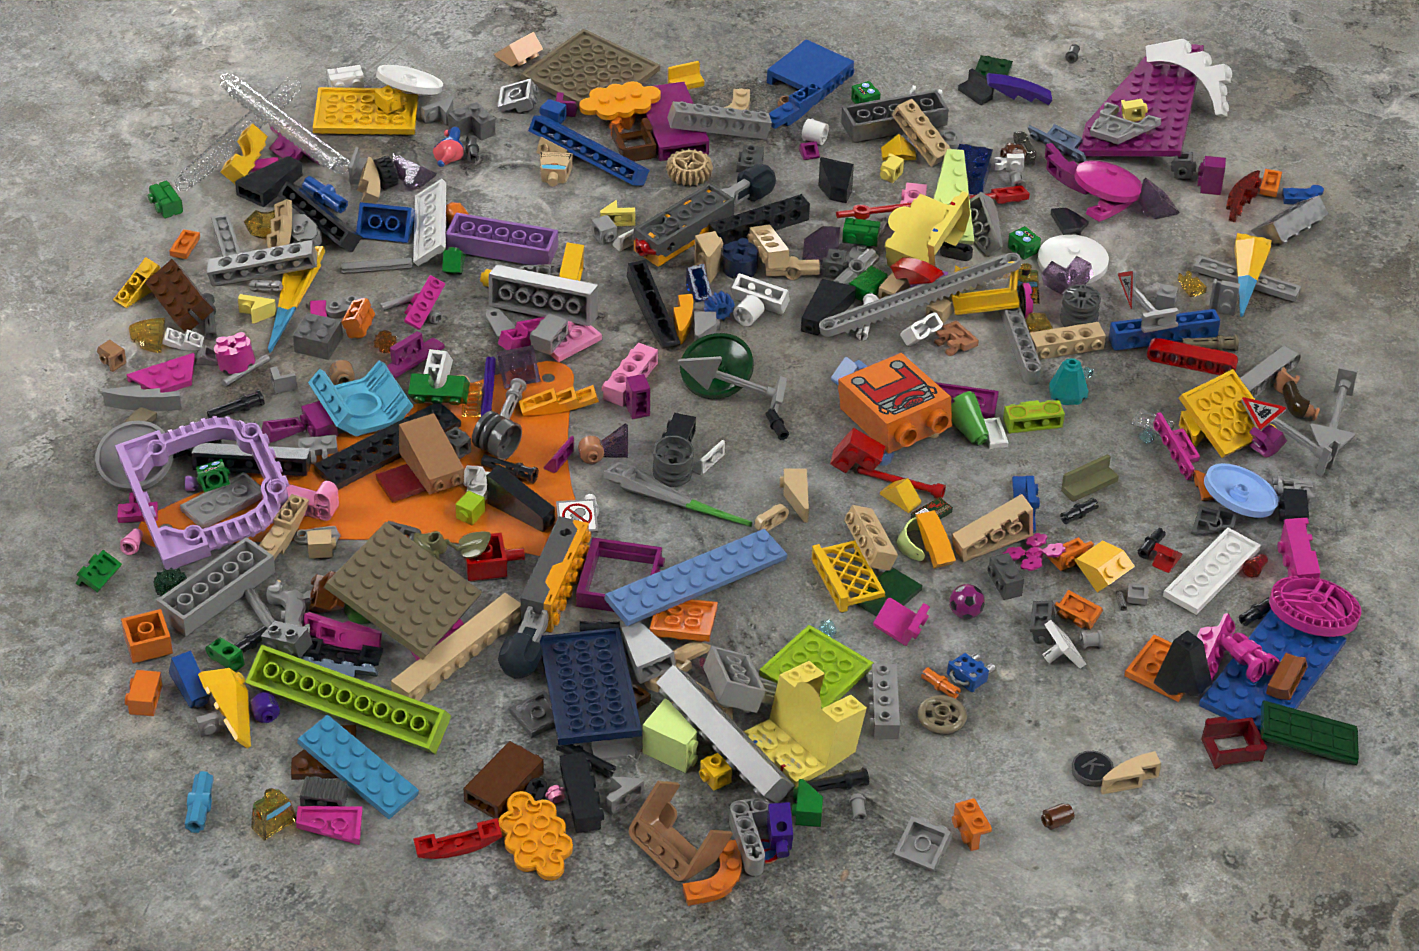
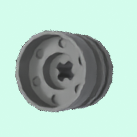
[1060,285,1101,327]
[472,411,522,460]
[652,436,694,487]

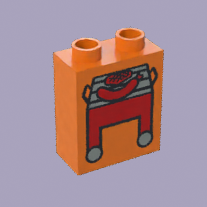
[838,353,952,454]

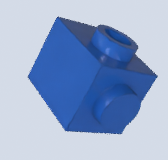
[539,99,566,124]

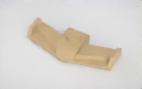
[644,640,711,692]

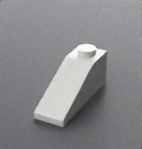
[424,349,453,404]

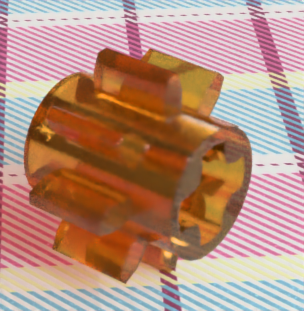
[374,330,397,353]

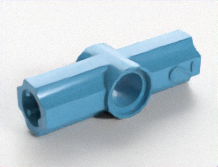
[185,771,214,833]

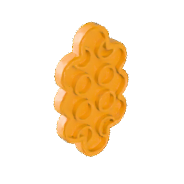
[579,81,661,120]
[498,791,573,881]

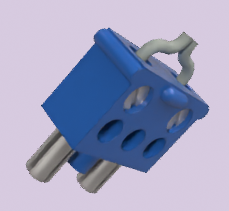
[947,653,995,692]

